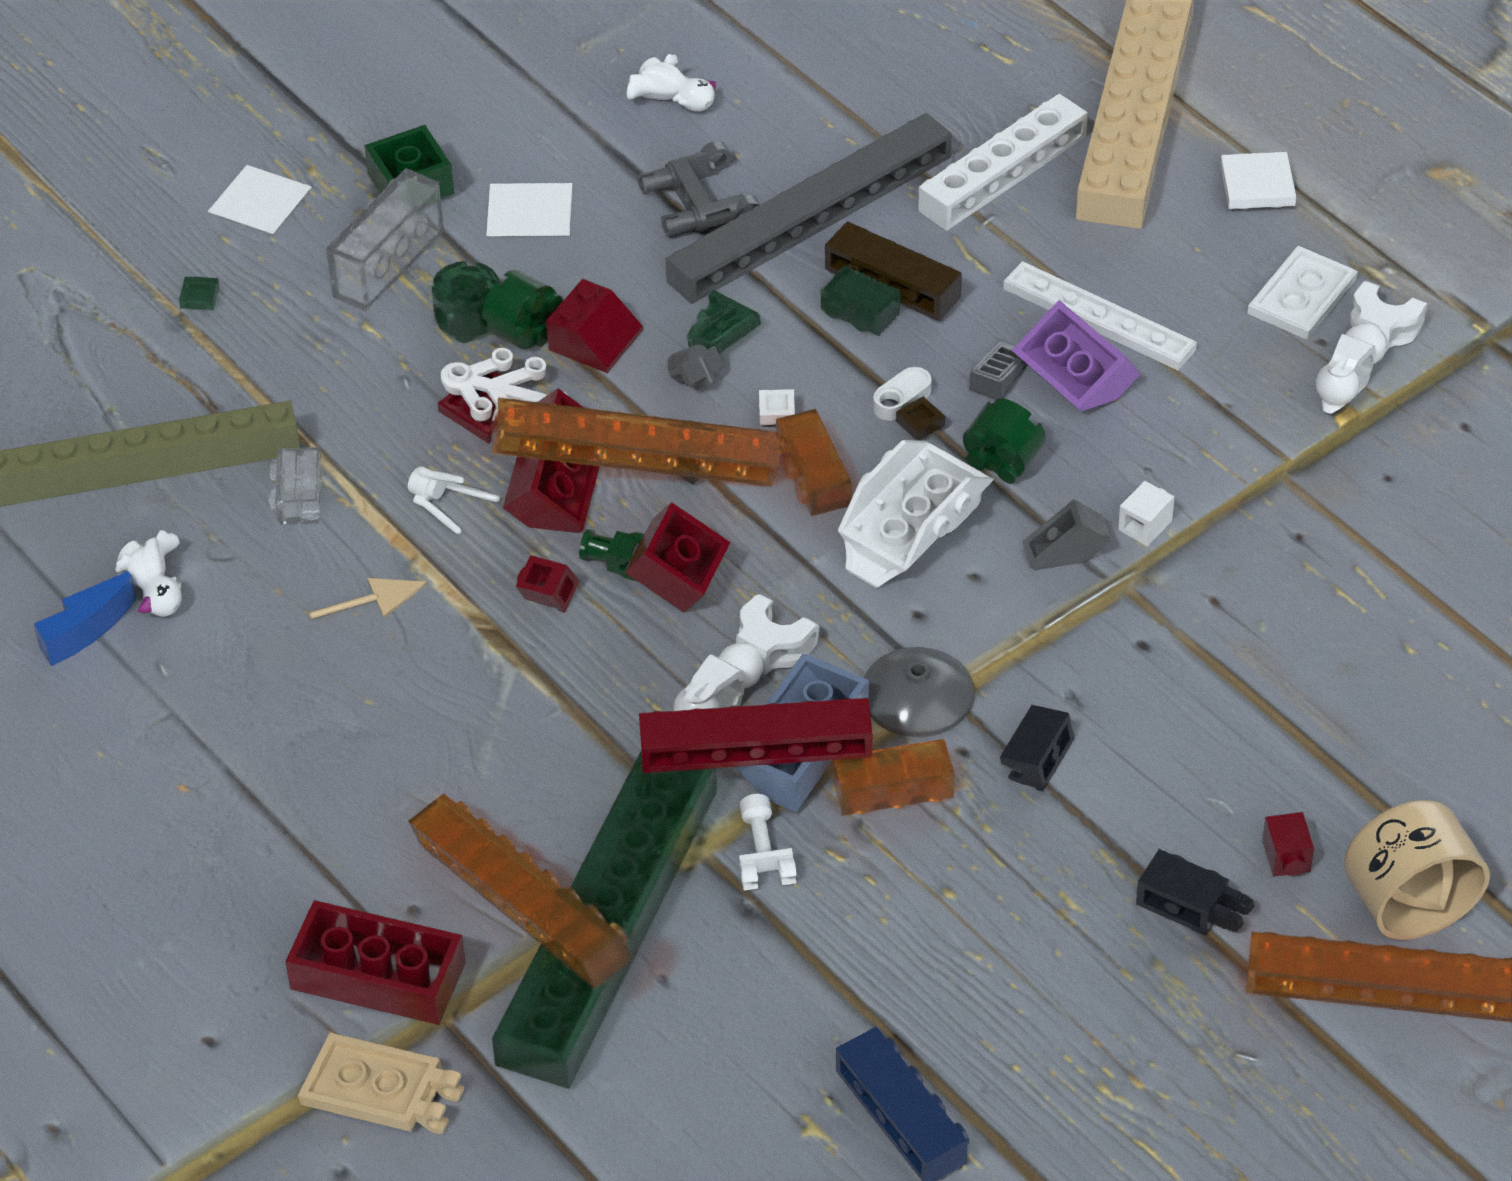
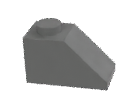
[1022,499,1111,570]

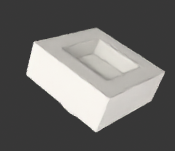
[759,389,795,425]

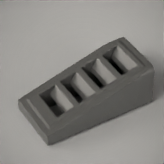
[969,341,1026,399]

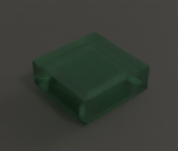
[179,276,220,310]

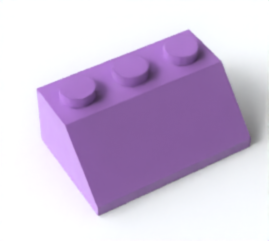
[1012,300,1141,411]

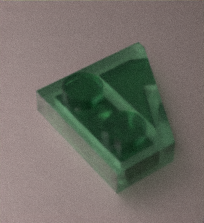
[687,290,761,354]

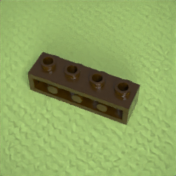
[825,221,962,321]

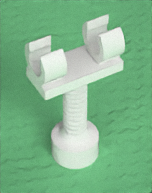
[739,794,797,891]

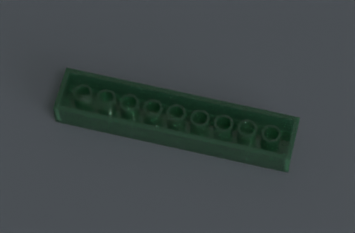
[492,751,717,1089]

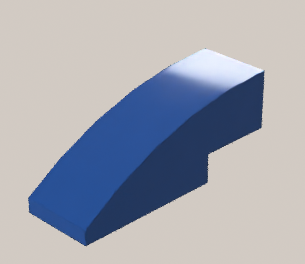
[34,571,136,666]

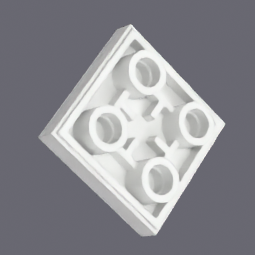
[1220,152,1296,210]

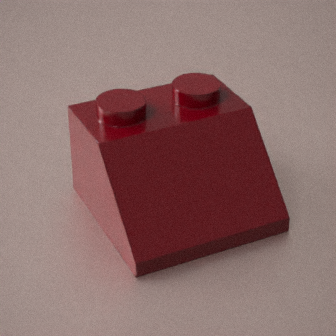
[546,278,643,374]

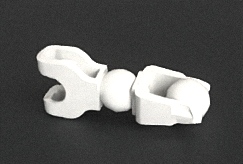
[1315,281,1428,414]
[673,594,820,711]

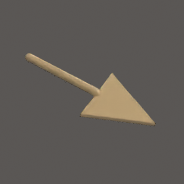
[309,578,427,619]

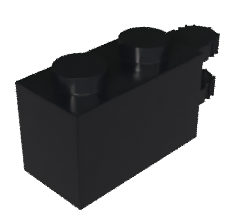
[1136,849,1255,935]

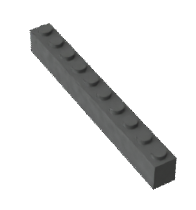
[666,113,952,304]

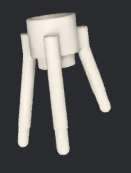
[408,466,501,534]

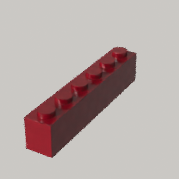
[639,698,873,773]

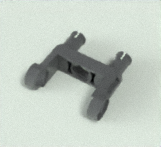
[638,141,760,237]

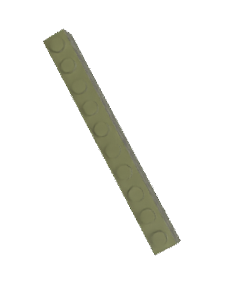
[0,400,301,507]

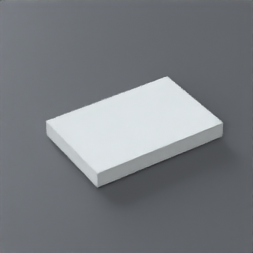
[1247,246,1358,340]

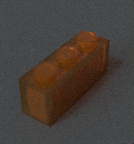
[772,409,852,516]
[833,739,955,816]

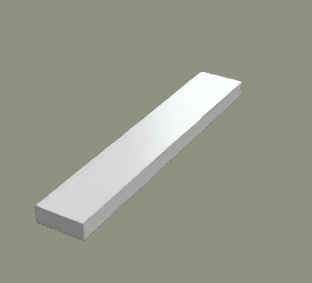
[1003,261,1197,371]

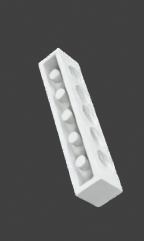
[918,94,1088,231]

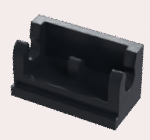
[1000,705,1074,792]

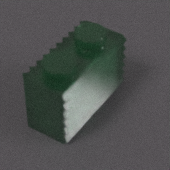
[820,265,900,336]

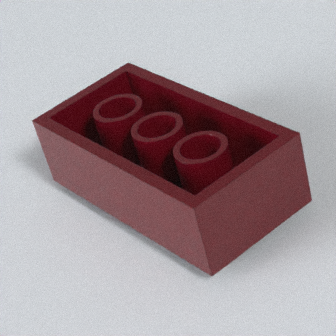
[285,900,466,1025]

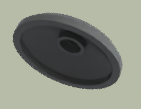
[864,647,973,737]

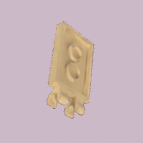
[298,1032,465,1134]

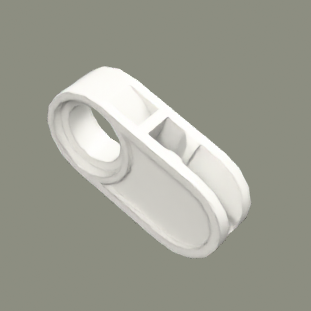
[873,367,932,421]

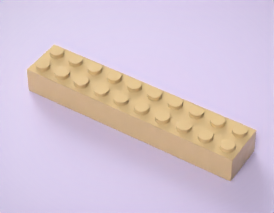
[1076,0,1194,229]

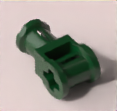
[579,529,644,581]

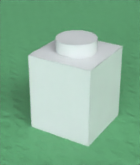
[1118,481,1174,546]

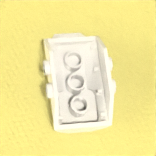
[838,440,994,588]

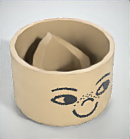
[1344,800,1490,940]

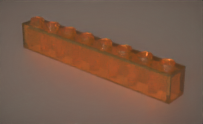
[492,397,780,487]
[408,793,632,989]
[1245,931,1512,1022]

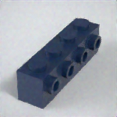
[836,1026,969,1181]

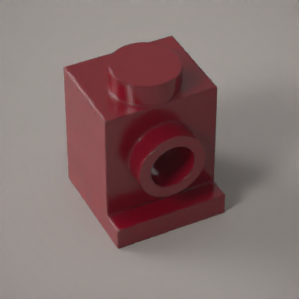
[515,555,580,613]

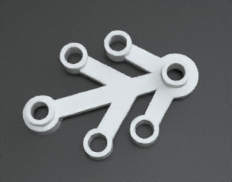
[441,348,568,430]

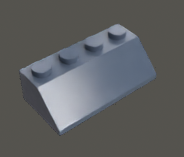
[736,653,869,812]

